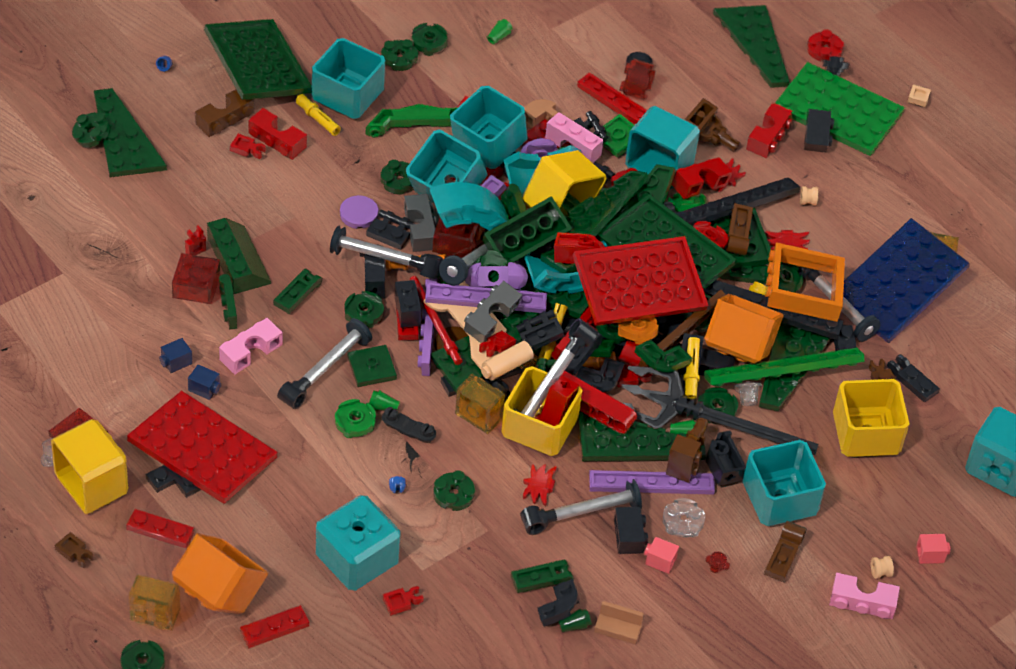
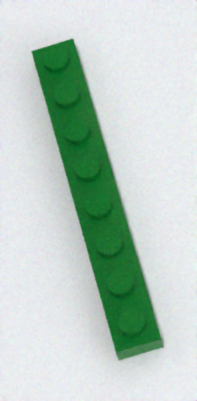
[704,348,865,386]

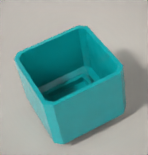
[312,38,385,119]
[450,85,527,169]
[625,106,700,189]
[406,129,487,203]
[965,407,1016,497]
[743,440,826,526]
[316,495,401,591]

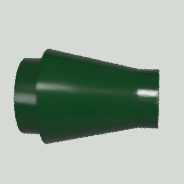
[558,608,592,633]

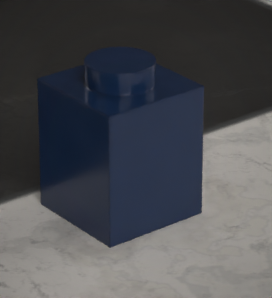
[159,338,192,373]
[188,364,221,400]

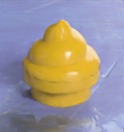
[748,282,767,295]

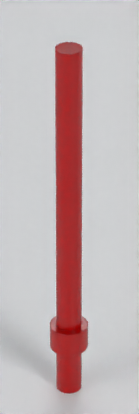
[410,276,462,365]

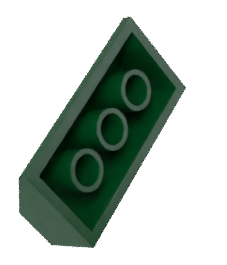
[483,196,572,263]
[207,218,271,294]

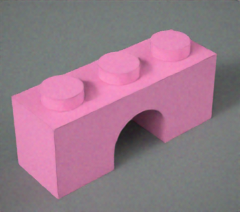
[545,112,604,163]
[219,318,282,375]
[829,573,899,619]

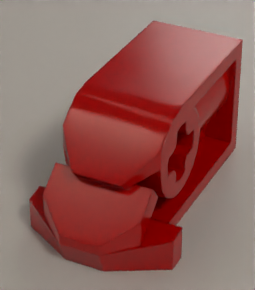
[554,233,605,264]
[535,375,580,426]

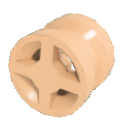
[800,186,818,206]
[871,556,894,579]

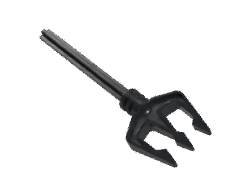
[621,366,819,455]

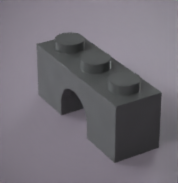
[404,194,440,252]
[464,281,522,343]

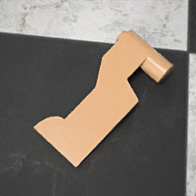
[424,281,534,381]

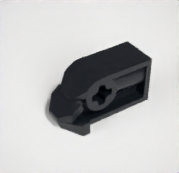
[360,244,385,298]
[705,430,746,486]

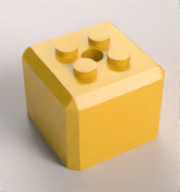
[523,150,607,208]
[501,366,582,456]
[833,379,909,457]
[51,419,128,514]

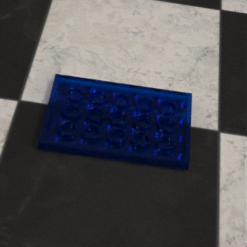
[843,218,969,343]

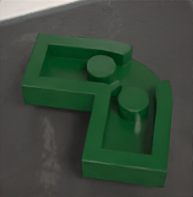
[634,340,692,372]

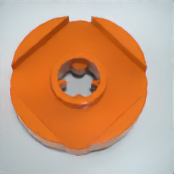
[618,317,658,345]

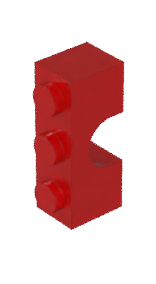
[746,102,793,158]
[248,108,307,160]
[671,157,733,199]

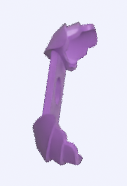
[465,262,528,289]

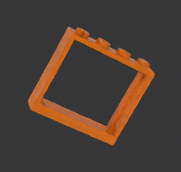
[765,243,845,322]

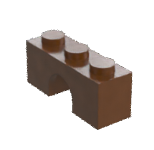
[195,89,254,137]

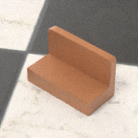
[594,601,644,645]

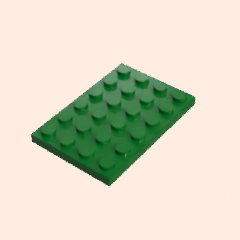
[775,62,905,156]

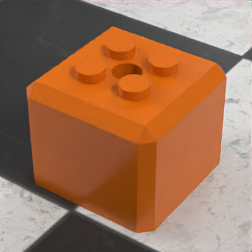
[704,294,784,363]
[172,533,269,614]

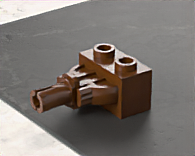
[684,98,740,152]
[666,418,708,483]

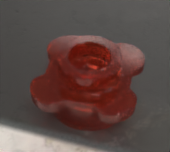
[705,551,730,573]

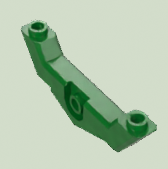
[365,104,457,137]

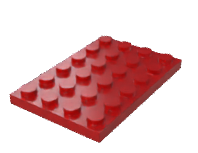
[573,236,709,326]
[127,390,278,504]

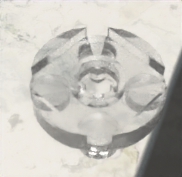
[663,498,705,538]

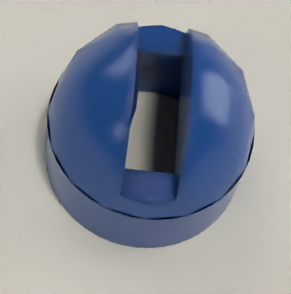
[156,56,172,71]
[389,476,406,494]

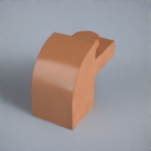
[524,99,558,128]

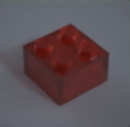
[432,218,480,258]
[172,253,221,305]

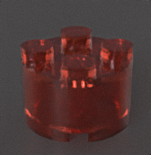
[619,59,656,101]

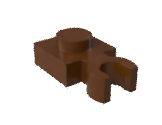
[869,359,895,380]
[55,532,94,568]

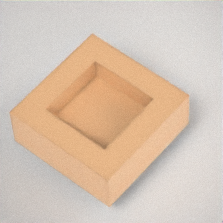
[908,85,931,107]

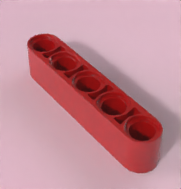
[561,371,637,434]

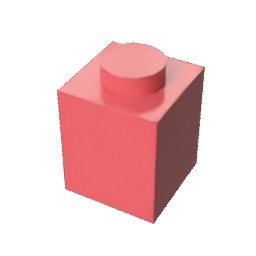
[916,534,950,564]
[644,537,679,574]

